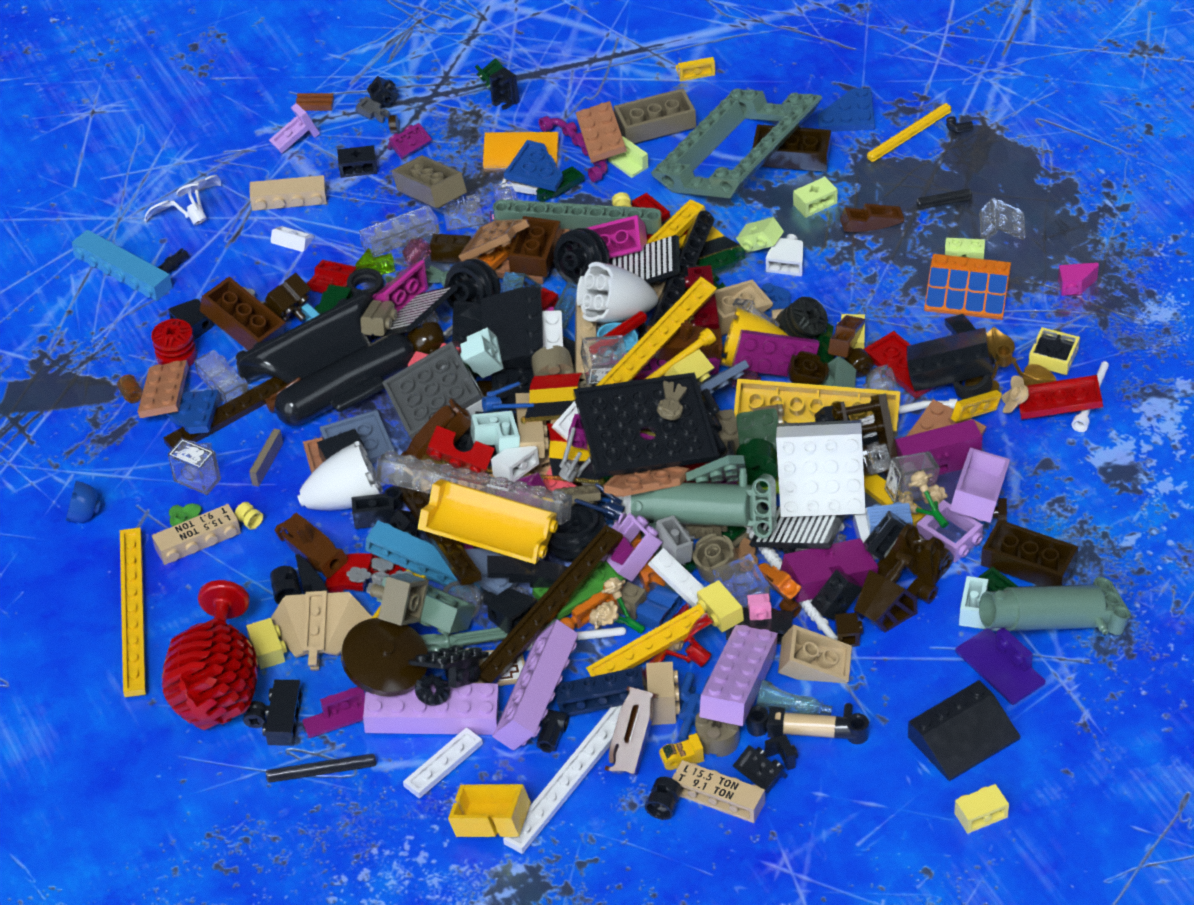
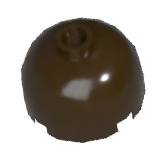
[407,322,446,354]
[787,351,829,385]

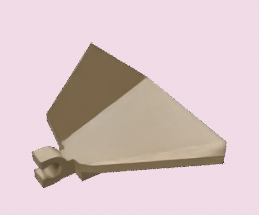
[271,591,372,671]

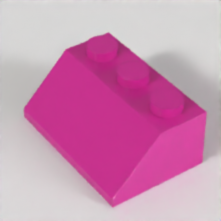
[588,215,647,259]
[373,260,428,312]

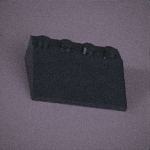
[481,287,543,368]
[907,327,994,392]
[908,680,1021,782]

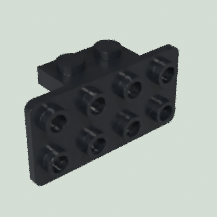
[408,645,489,688]

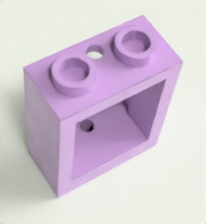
[916,500,983,563]
[606,513,663,582]

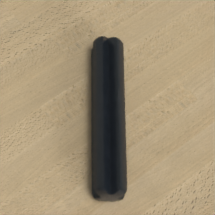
[916,189,972,209]

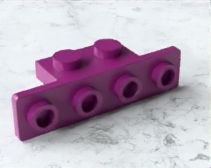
[302,687,365,738]

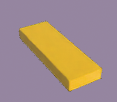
[951,390,1002,422]

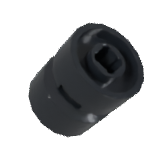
[270,566,301,604]
[645,777,683,820]

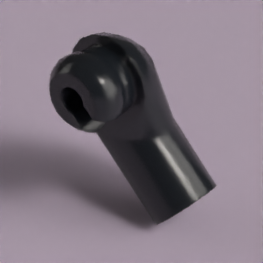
[946,116,973,133]

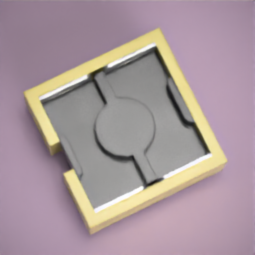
[1028,327,1080,375]

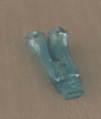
[756,679,833,716]

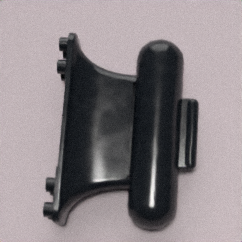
[236,290,415,426]

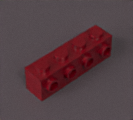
[685,265,719,330]

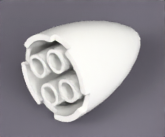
[577,262,658,323]
[297,441,383,511]

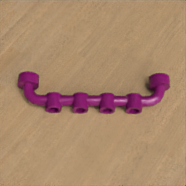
[539,116,608,182]

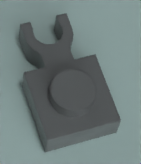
[355,96,390,123]

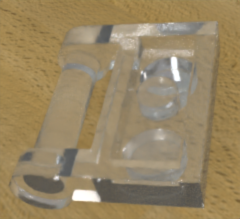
[732,298,780,327]

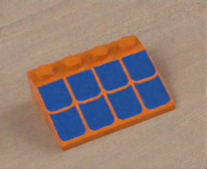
[924,254,1011,320]

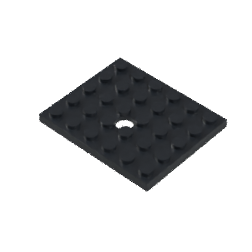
[573,372,719,478]

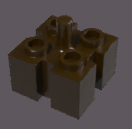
[263,273,312,322]

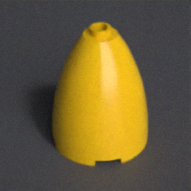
[720,307,789,367]

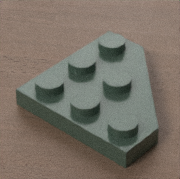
[685,455,746,484]

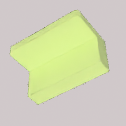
[608,136,648,178]

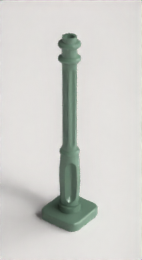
[420,618,557,652]

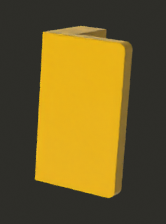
[675,57,715,82]

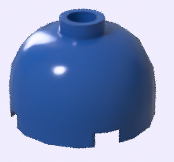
[66,481,101,523]

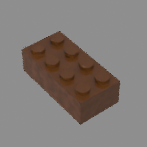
[199,277,286,350]

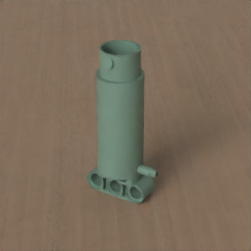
[630,468,777,539]
[979,577,1131,635]

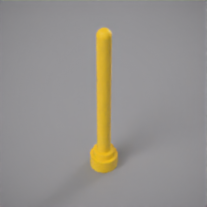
[645,328,716,379]

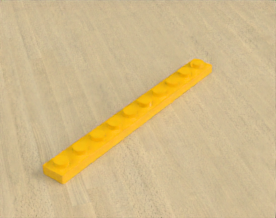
[596,277,717,386]
[120,528,146,697]

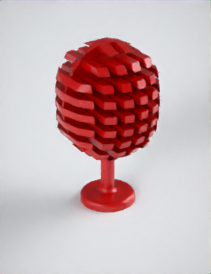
[162,580,258,730]

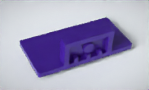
[955,628,1045,705]

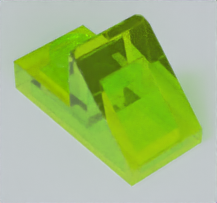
[355,248,395,275]

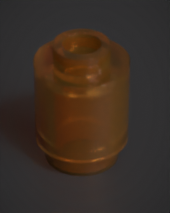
[117,374,142,403]

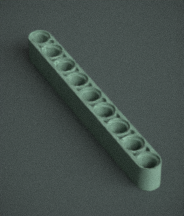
[493,200,662,234]

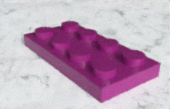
[732,330,819,376]

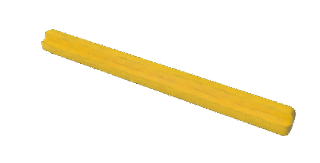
[867,103,951,162]

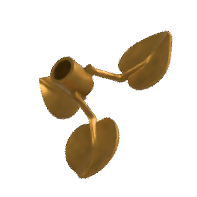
[965,327,1057,392]

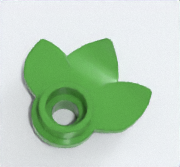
[168,503,201,527]

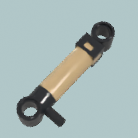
[746,703,869,744]

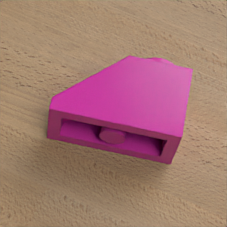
[1058,262,1099,296]

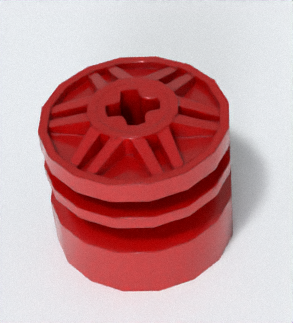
[151,319,197,367]

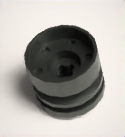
[775,297,828,339]

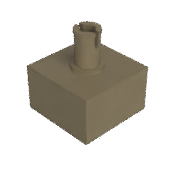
[370,573,429,626]

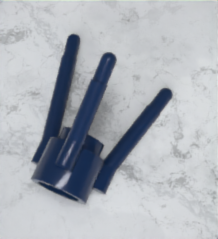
[574,483,625,521]

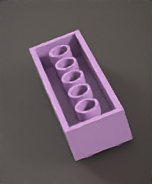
[492,620,578,751]
[699,625,778,726]
[363,683,499,735]

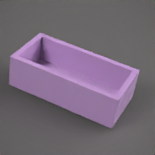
[950,447,1010,523]

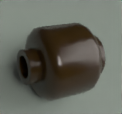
[844,348,874,378]

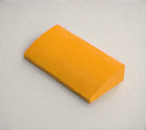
[483,132,559,168]

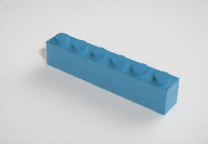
[71,230,173,301]
[365,521,484,601]

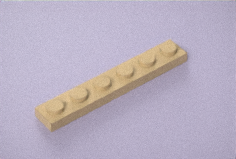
[575,296,596,381]

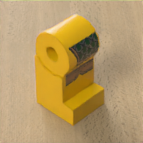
[659,733,704,770]

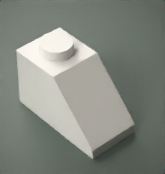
[491,446,539,484]

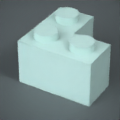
[460,328,504,378]
[471,411,520,454]
[959,576,1001,631]

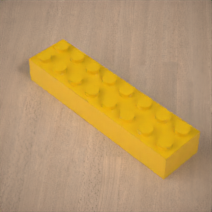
[734,379,901,437]

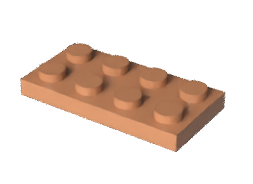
[575,101,627,163]
[138,360,189,418]

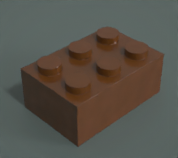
[508,216,561,277]

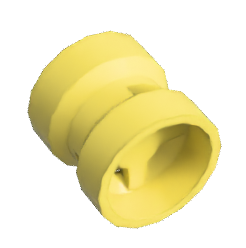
[612,192,632,207]
[234,502,263,530]

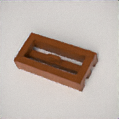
[295,93,334,111]

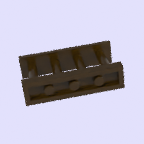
[832,393,901,477]

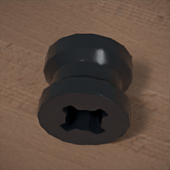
[243,701,266,728]

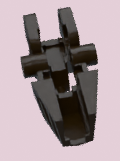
[854,523,954,633]

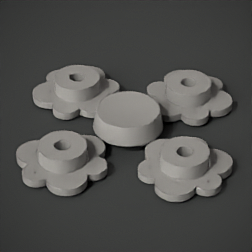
[346,557,412,594]

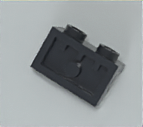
[733,745,788,793]

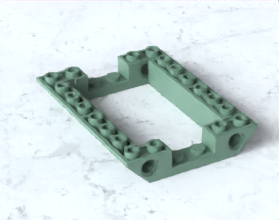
[651,88,822,198]

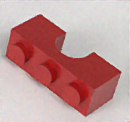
[426,425,495,476]

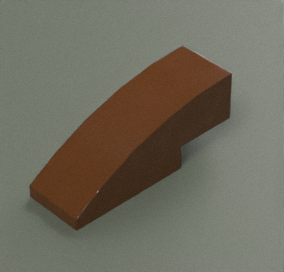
[840,203,904,232]
[828,315,865,358]

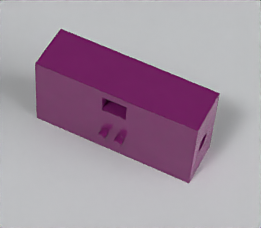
[895,419,982,484]
[780,538,879,602]

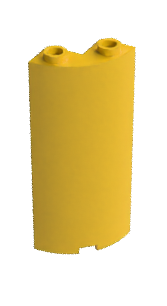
[418,479,558,564]

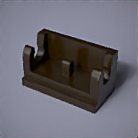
[430,234,471,263]

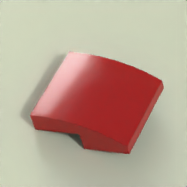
[307,260,358,293]
[325,553,373,593]

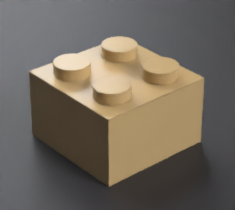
[646,662,680,725]

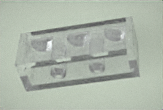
[194,350,248,403]

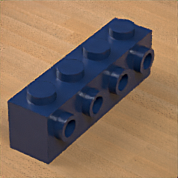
[556,666,648,716]

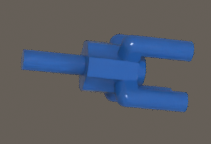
[678,672,710,741]

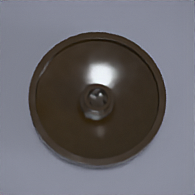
[341,618,428,697]

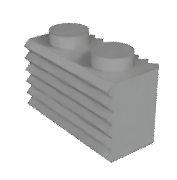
[655,515,694,565]

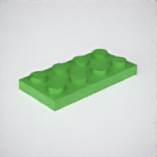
[532,560,626,620]

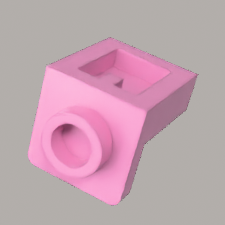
[747,593,771,620]

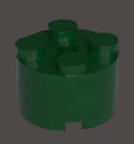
[736,438,778,488]

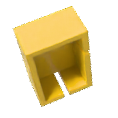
[448,784,531,837]

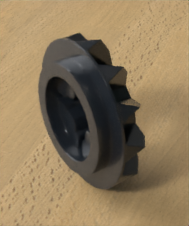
[415,673,450,706]

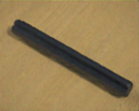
[266,753,376,783]

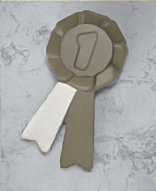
[657,381,687,420]

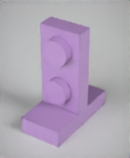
[269,103,320,154]

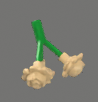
[899,470,949,528]
[589,577,645,634]

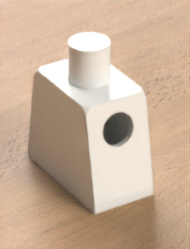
[766,234,803,276]

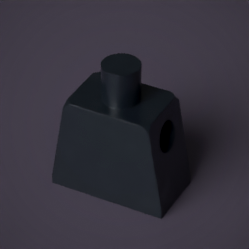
[168,299,213,340]
[484,588,537,634]

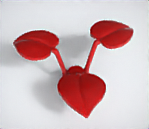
[643,603,713,680]

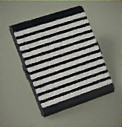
[609,235,680,284]
[371,285,458,340]
[749,506,846,549]

